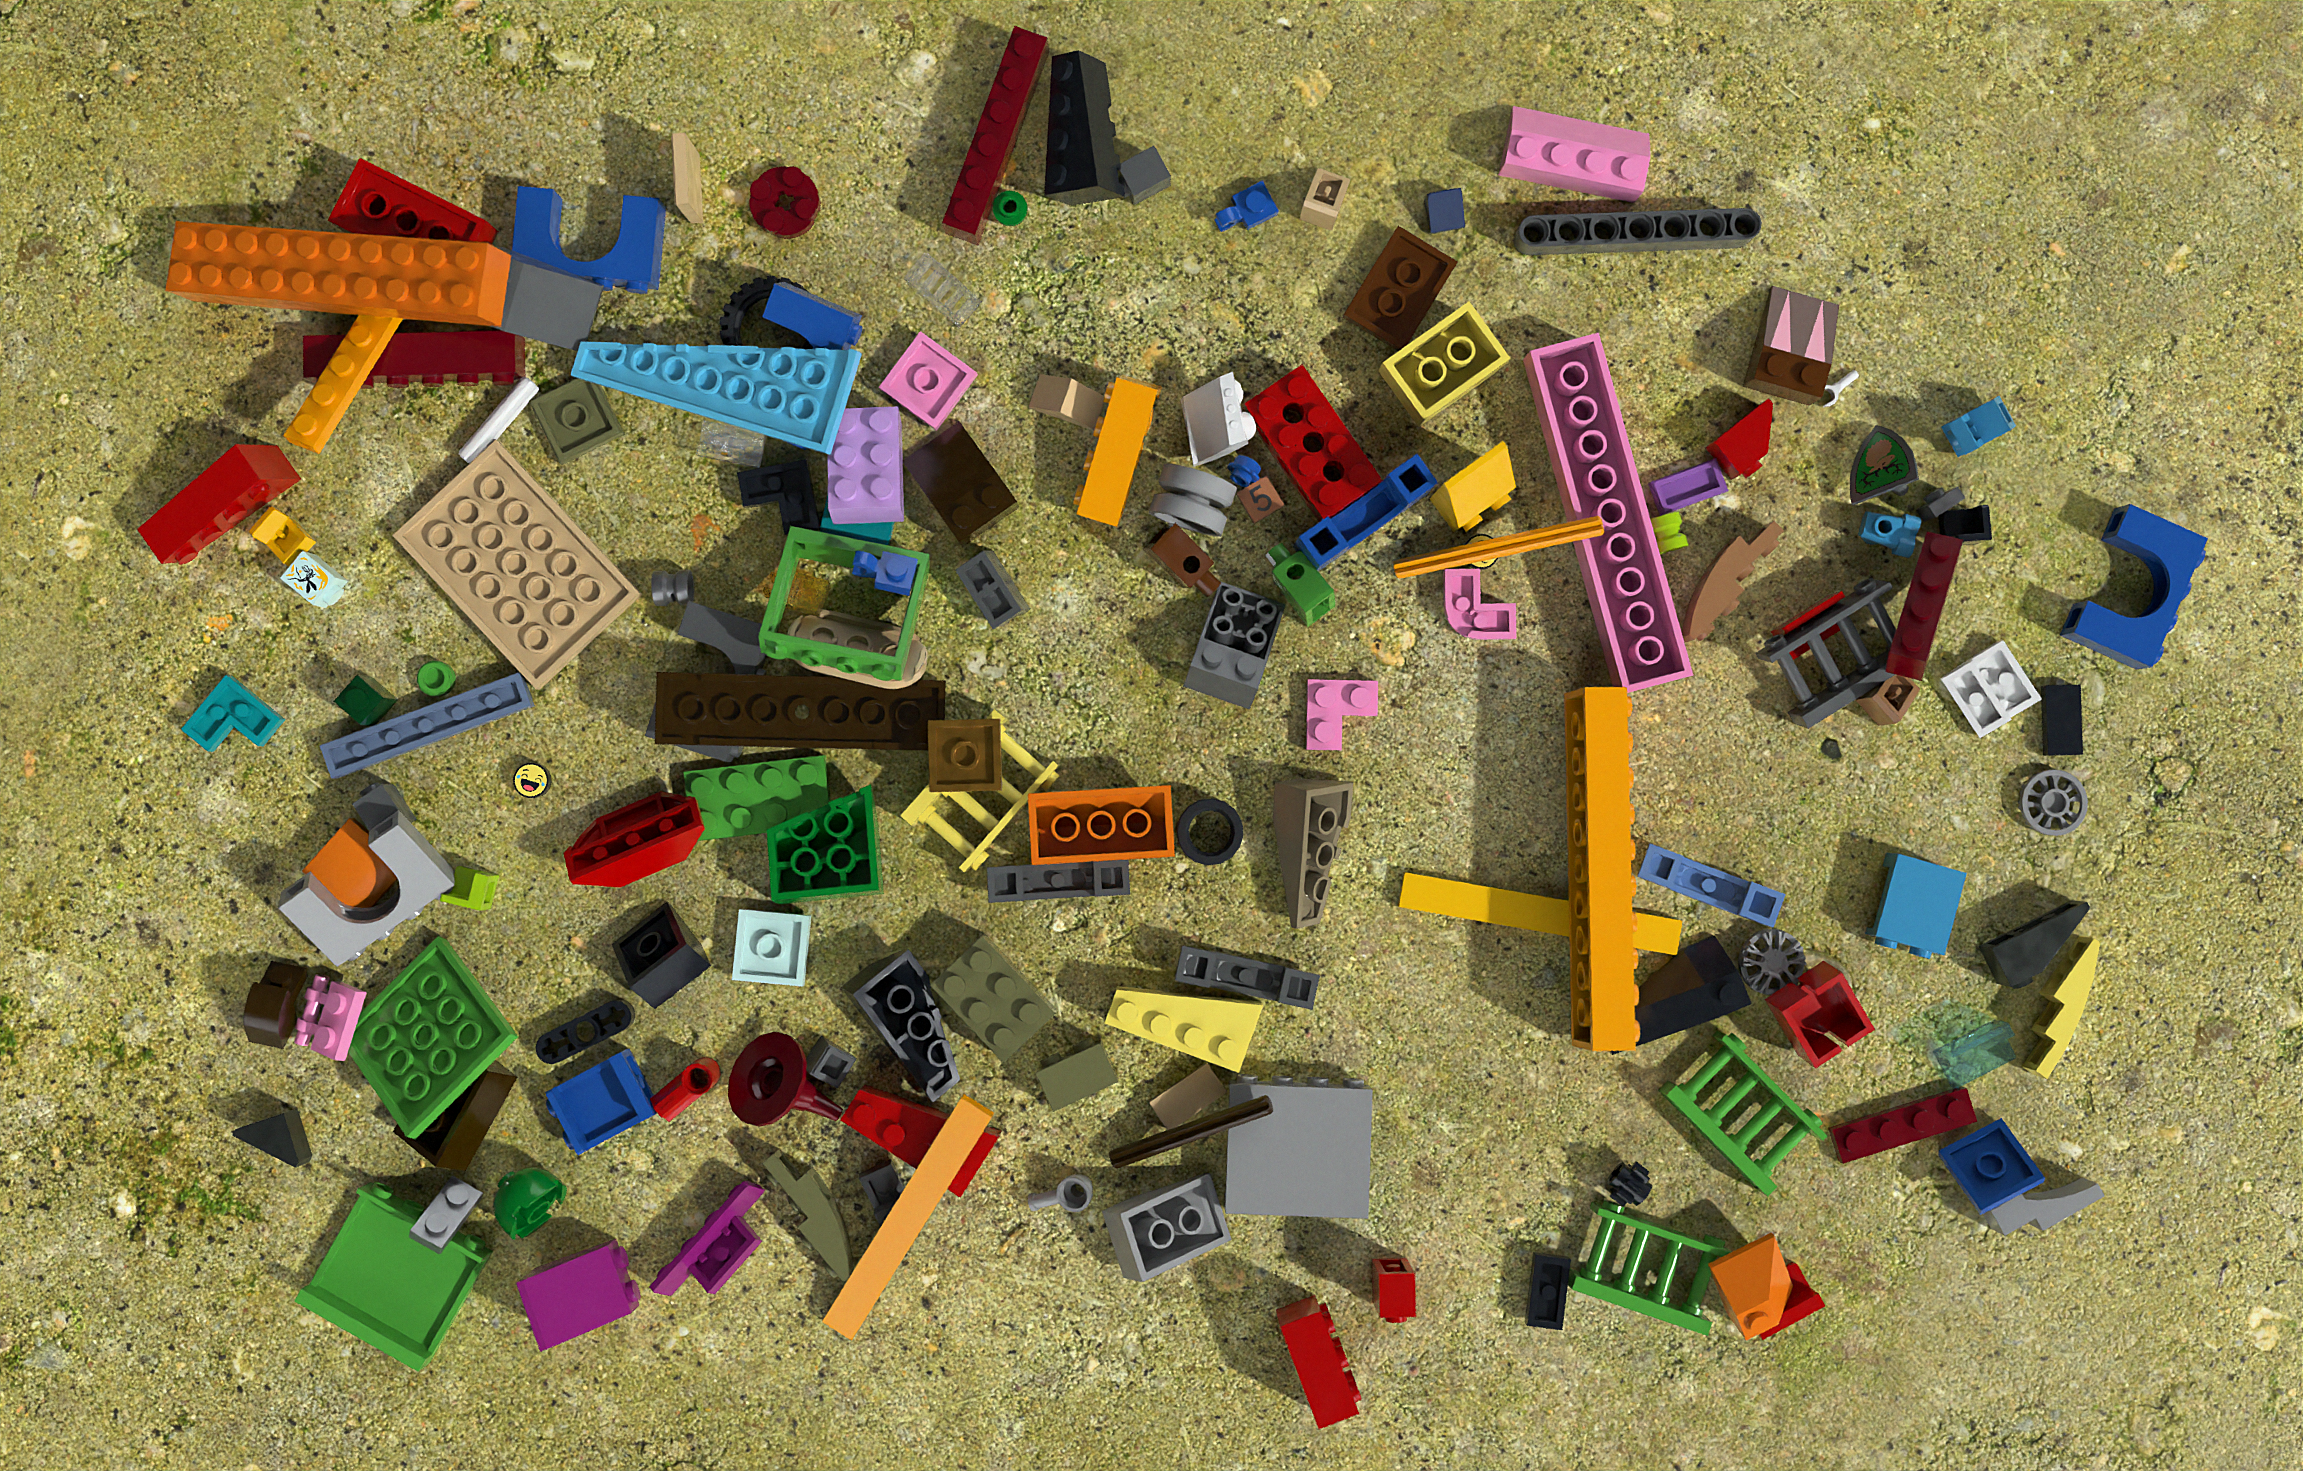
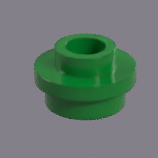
[993,191,1028,227]

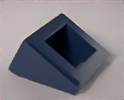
[1424,188,1465,234]

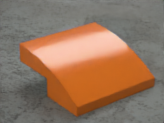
[302,818,398,908]

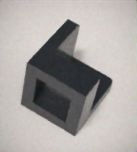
[1938,505,1992,546]

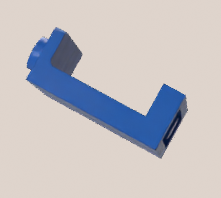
[545,1048,657,1155]

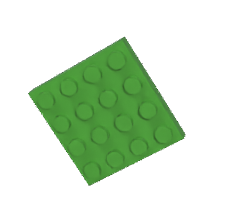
[348,936,519,1139]

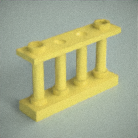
[901,709,1060,872]

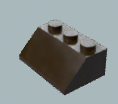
[393,1060,518,1171]

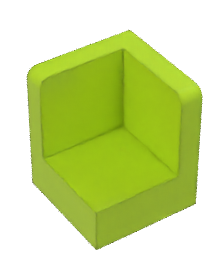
[439,866,499,911]

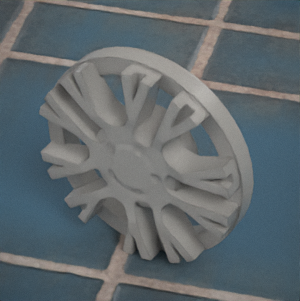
[2018,770,2088,836]
[1738,928,1806,995]

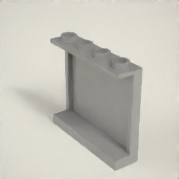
[1224,1074,1373,1219]

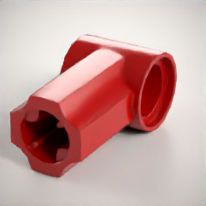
[650,1057,721,1122]

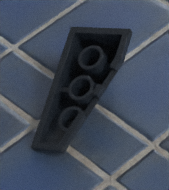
[1610,935,1752,1055]
[841,948,960,1102]

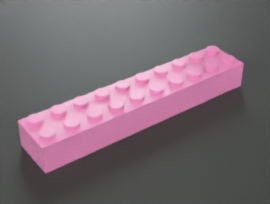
[1523,333,1693,693]

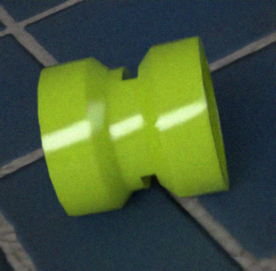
[1650,512,1689,554]

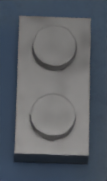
[409,1176,483,1255]

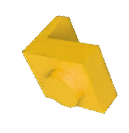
[249,507,316,567]

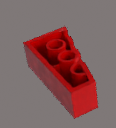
[840,1084,1002,1198]

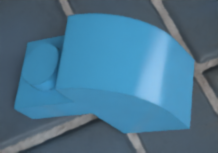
[1941,395,2016,457]

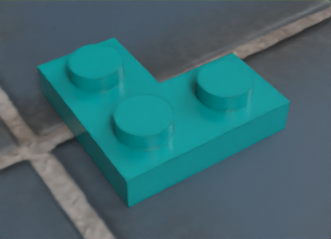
[181,675,286,752]

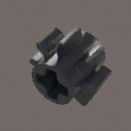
[1607,1161,1652,1207]

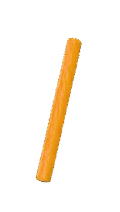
[1393,516,1604,579]

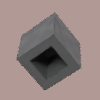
[1117,146,1171,205]
[352,782,417,830]

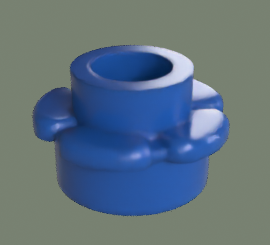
[1227,455,1261,487]

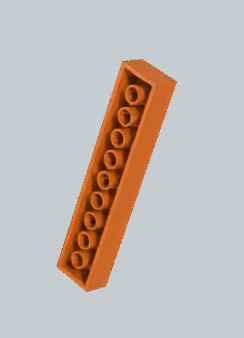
[165,221,511,327]

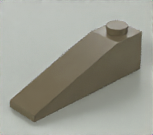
[1273,778,1354,929]

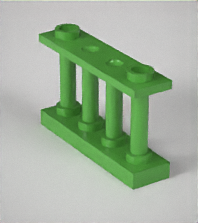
[1658,1031,1827,1197]
[1568,1200,1731,1336]

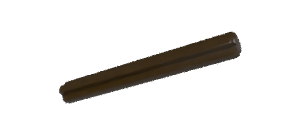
[1109,1095,1273,1169]

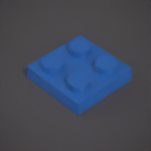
[1938,1118,2045,1215]

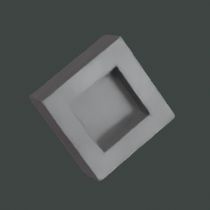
[1916,486,1965,522]

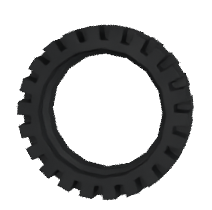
[720,276,813,349]

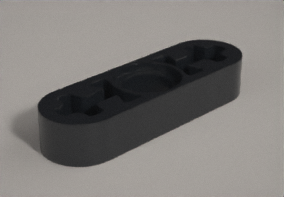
[535,999,635,1064]

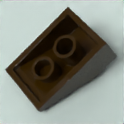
[903,421,1020,547]

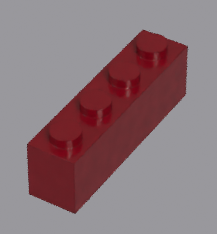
[1885,531,1963,681]

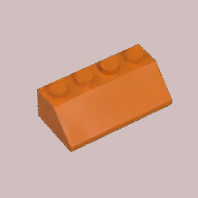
[1028,785,1175,865]

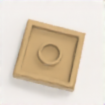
[671,133,703,223]

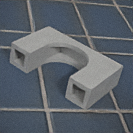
[278,810,454,967]

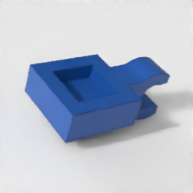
[1214,180,1279,232]
[852,551,918,596]

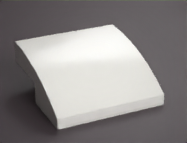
[1941,639,2042,738]

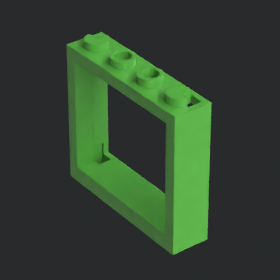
[759,526,930,681]

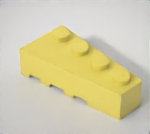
[1104,986,1263,1073]

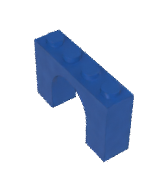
[512,186,666,294]
[762,282,863,450]
[1293,454,1438,572]
[2059,504,2208,670]

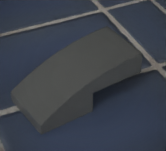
[859,1159,905,1227]

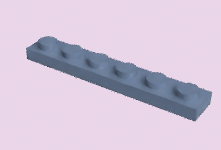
[320,672,535,779]

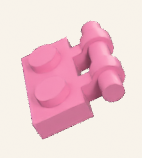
[294,974,366,1061]

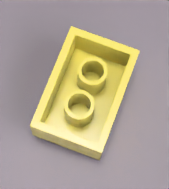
[1378,301,1511,427]

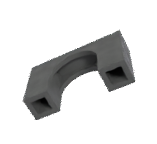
[645,601,768,762]

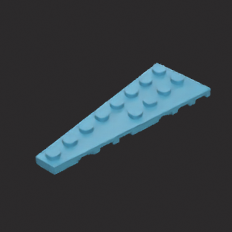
[571,342,862,455]

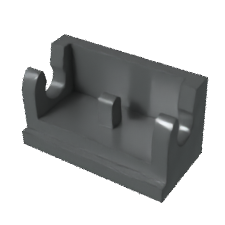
[955,550,1030,629]

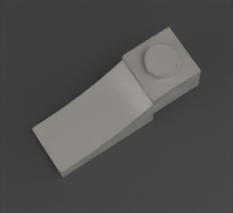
[1983,1177,2105,1236]

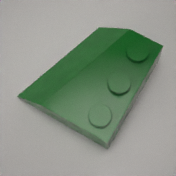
[766,784,884,904]

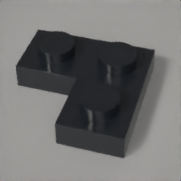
[737,459,820,536]

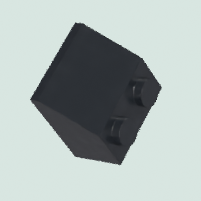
[611,901,711,1009]

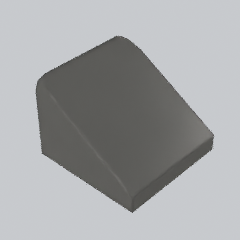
[806,1036,857,1088]

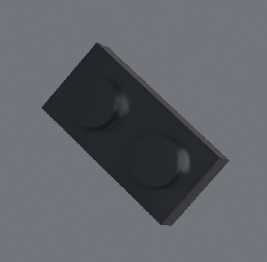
[1525,1252,1571,1330]

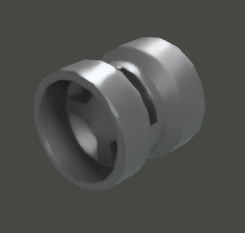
[651,570,694,606]

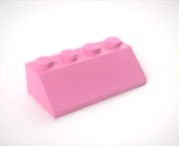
[1498,106,1650,203]

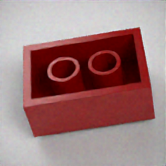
[1276,1295,1362,1429]

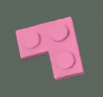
[1306,679,1378,751]

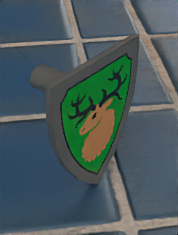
[1850,425,1919,505]

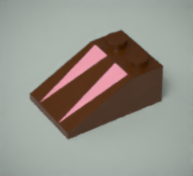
[1742,286,1839,406]

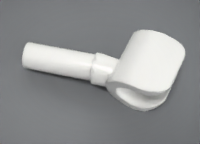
[1822,370,1859,407]

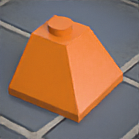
[1708,1232,1793,1340]

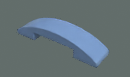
[1637,843,1786,928]

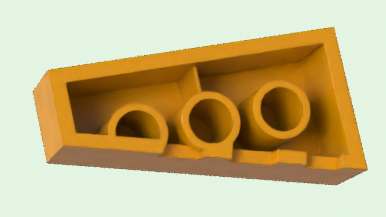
[1073,375,1162,527]

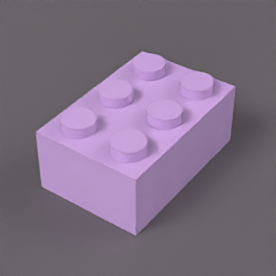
[827,406,904,524]

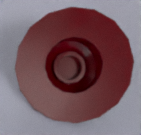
[728,1032,843,1127]

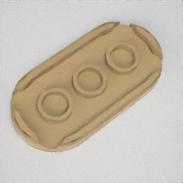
[788,610,928,689]

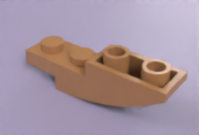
[1682,521,1784,642]

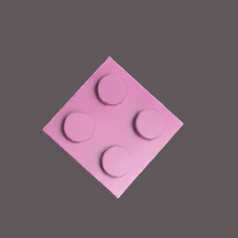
[879,331,978,431]

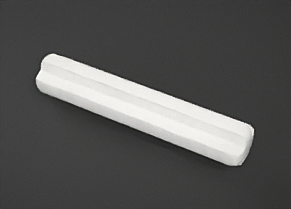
[459,376,539,464]

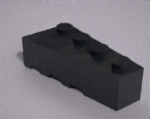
[1044,50,1125,206]

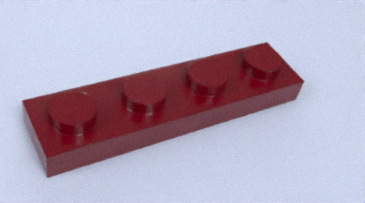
[1828,1086,1977,1164]

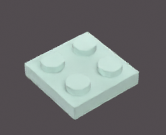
[732,909,812,987]

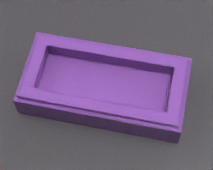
[1648,458,1728,516]

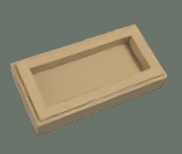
[1149,1062,1227,1130]

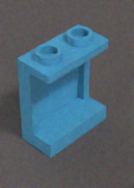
[1865,853,1967,959]

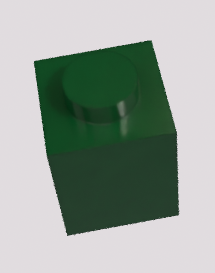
[334,674,398,726]

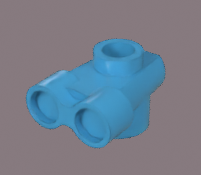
[1858,511,1921,558]

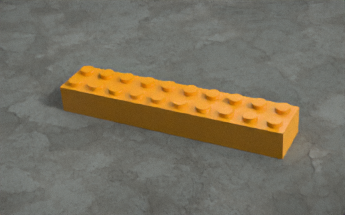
[1564,687,1640,1051]

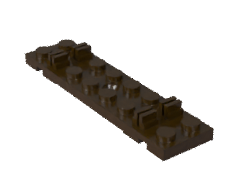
[655,672,946,751]

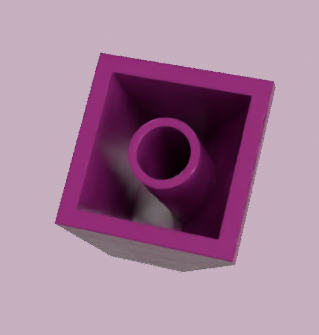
[516,1239,641,1352]

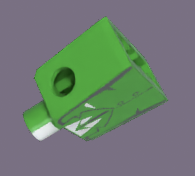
[1266,543,1336,627]

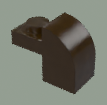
[243,961,308,1049]

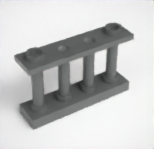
[1755,578,1896,729]

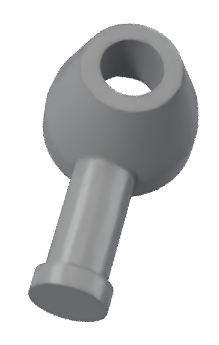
[1028,1174,1093,1212]

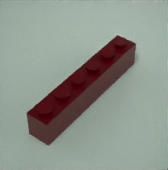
[942,26,1049,246]
[303,331,525,389]

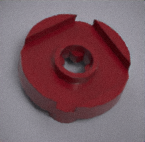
[749,166,821,239]

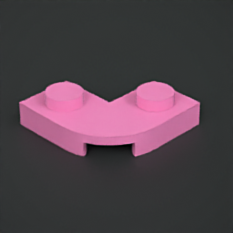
[1443,569,1516,640]

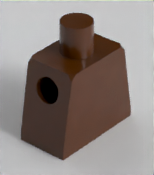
[1143,523,1221,598]

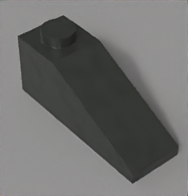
[1978,900,2090,989]

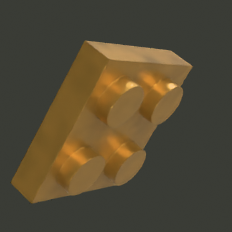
[928,719,1002,792]

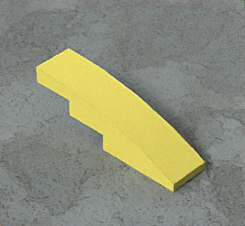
[2021,936,2100,1079]

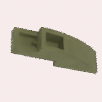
[762,1149,854,1282]

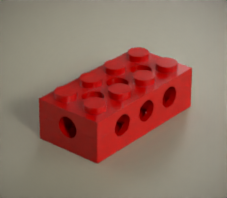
[327,158,499,245]
[1242,364,1383,522]

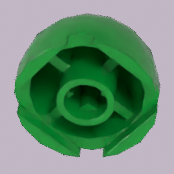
[493,1167,567,1240]

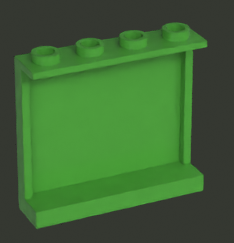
[294,1182,493,1372]

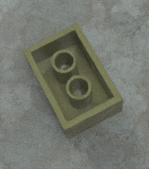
[930,934,1057,1063]

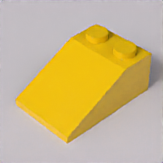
[1430,441,1516,532]

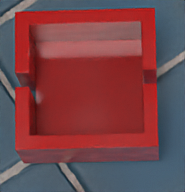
[1764,961,1875,1069]

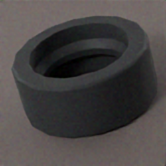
[1176,798,1244,865]

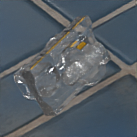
[696,420,766,468]

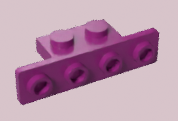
[649,1181,765,1296]

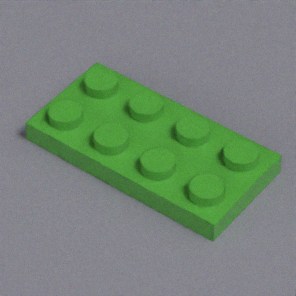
[684,755,831,841]

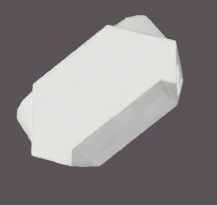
[1181,372,1256,467]

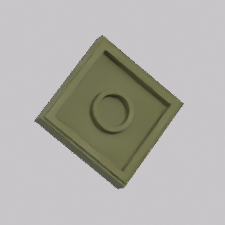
[529,378,625,465]

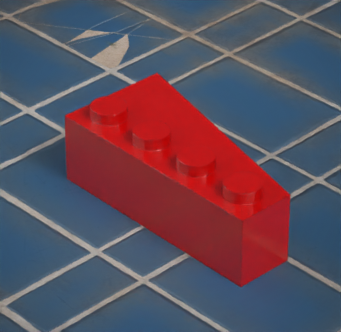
[137,444,301,565]

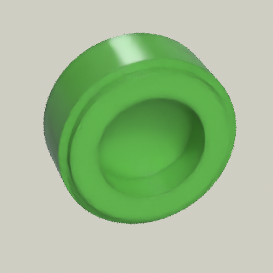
[417,661,456,696]

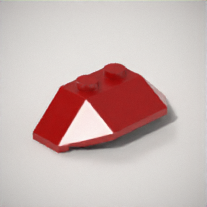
[563,791,705,887]

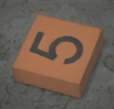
[1236,475,1285,524]

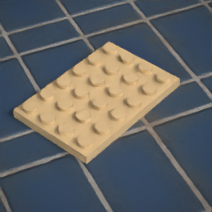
[392,440,642,690]

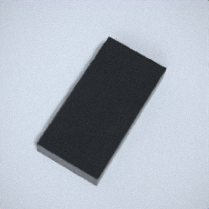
[2041,685,2083,756]

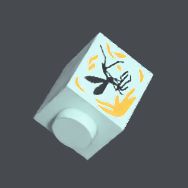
[280,551,348,608]

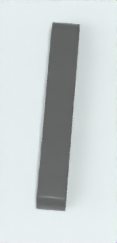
[1513,208,1762,256]

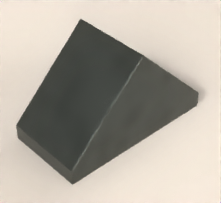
[232,1108,312,1168]

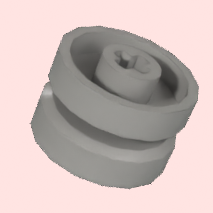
[1149,464,1237,537]

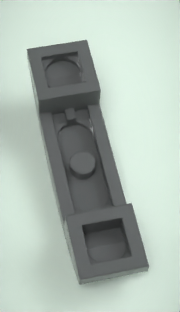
[987,859,1130,903]
[1174,945,1320,1010]

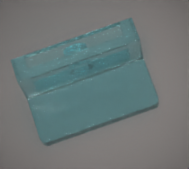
[1933,1019,2016,1088]

